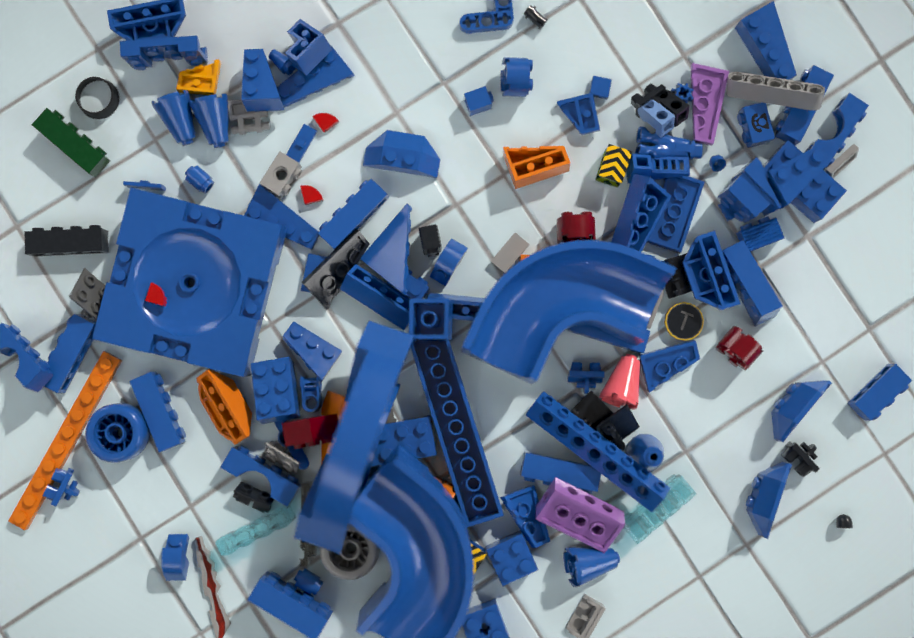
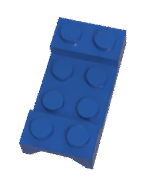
[120,35,208,70]

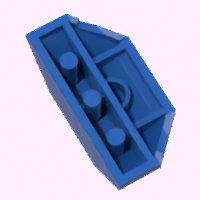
[107,0,186,41]
[363,130,440,178]
[682,231,741,310]
[771,380,832,442]
[746,462,792,539]

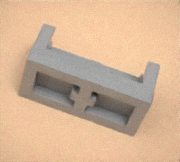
[565,593,606,638]

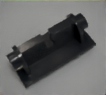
[233,482,275,513]

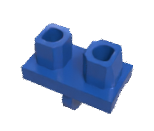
[567,362,605,394]
[42,468,80,506]

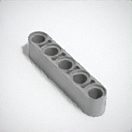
[726,72,825,111]

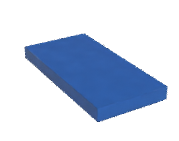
[647,176,705,254]

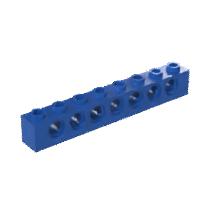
[526,391,670,512]

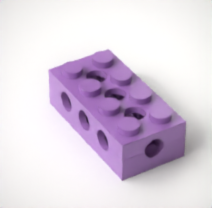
[536,477,625,553]

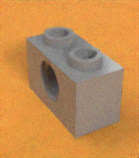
[259,151,302,198]

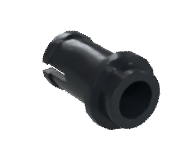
[523,5,548,29]

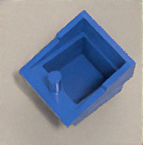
[718,157,781,223]

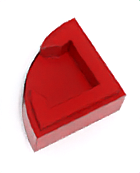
[312,113,339,133]
[300,185,324,205]
[145,282,167,307]

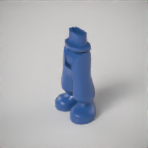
[635,126,703,160]

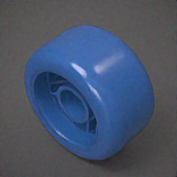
[85,403,150,463]

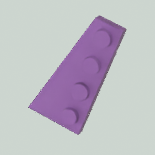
[691,63,729,146]

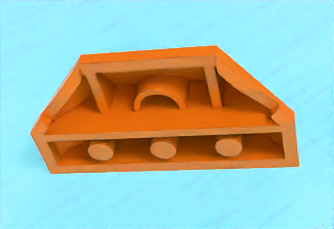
[196,369,252,445]

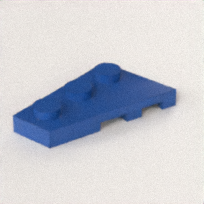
[282,321,342,382]
[639,340,700,393]
[500,485,551,548]

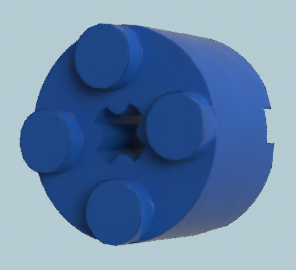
[500,57,533,97]

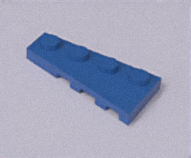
[277,45,355,108]
[244,184,319,250]

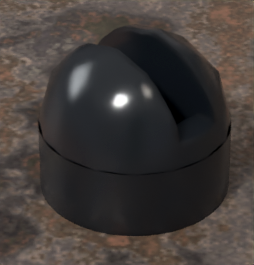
[836,514,853,528]

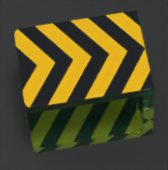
[595,144,633,187]

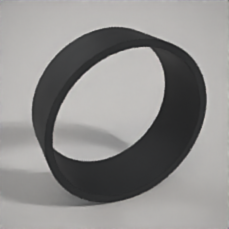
[75,77,120,119]

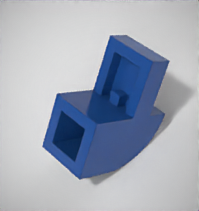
[429,239,468,286]
[162,534,189,581]

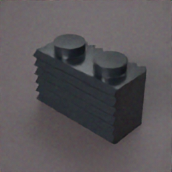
[418,224,442,257]

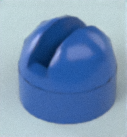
[709,155,726,172]

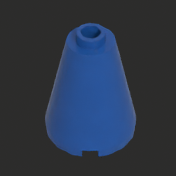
[151,90,196,146]
[189,94,228,148]
[625,434,664,472]
[563,547,620,587]

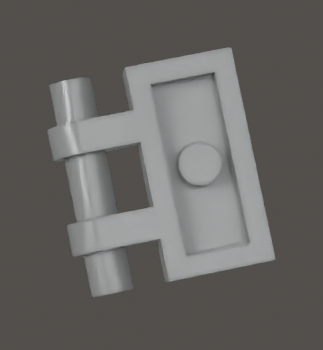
[228,99,270,135]

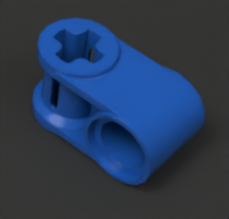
[300,376,322,412]

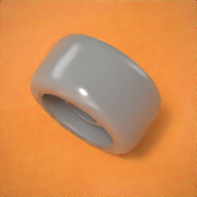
[320,523,380,580]

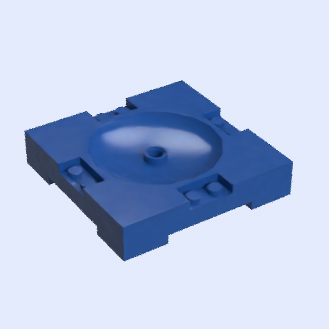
[92,187,287,377]

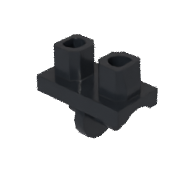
[782,441,820,477]

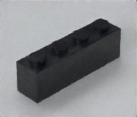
[24,225,109,257]

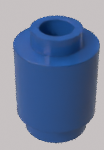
[185,165,214,193]
[293,568,324,596]

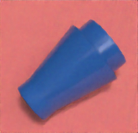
[269,49,296,75]

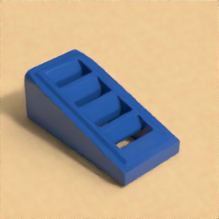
[650,157,690,180]

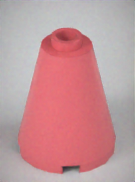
[600,354,640,410]

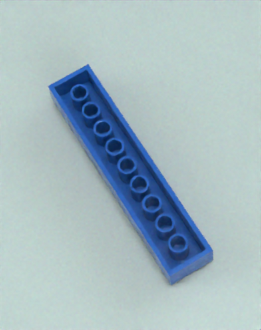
[410,340,504,527]

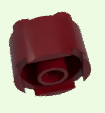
[556,212,596,244]
[715,326,764,371]

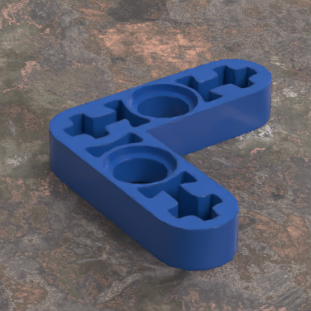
[459,0,514,34]

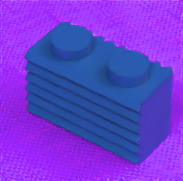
[736,216,785,252]

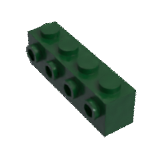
[32,108,111,178]

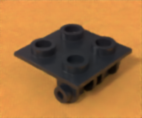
[662,253,692,299]
[570,390,614,432]
[596,404,640,451]

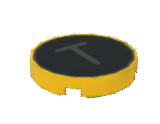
[664,302,704,341]

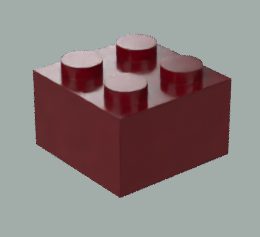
[282,414,339,449]

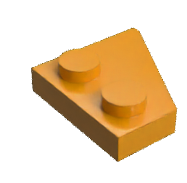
[176,59,221,95]

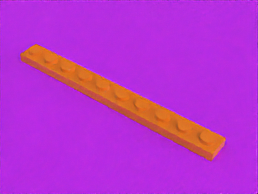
[8,351,122,530]

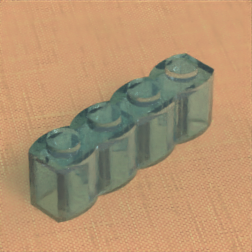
[623,474,697,544]
[215,505,296,556]

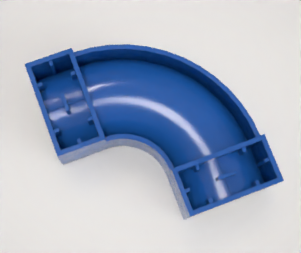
[461,240,676,384]
[294,321,414,554]
[349,445,474,638]

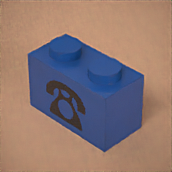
[737,102,775,148]

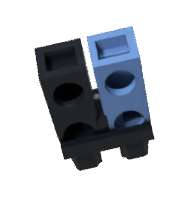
[631,83,690,138]

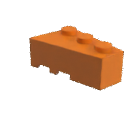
[503,146,570,189]

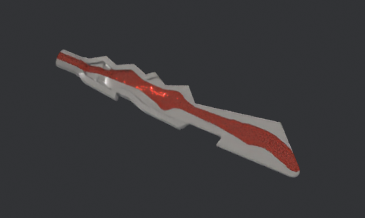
[194,536,231,638]

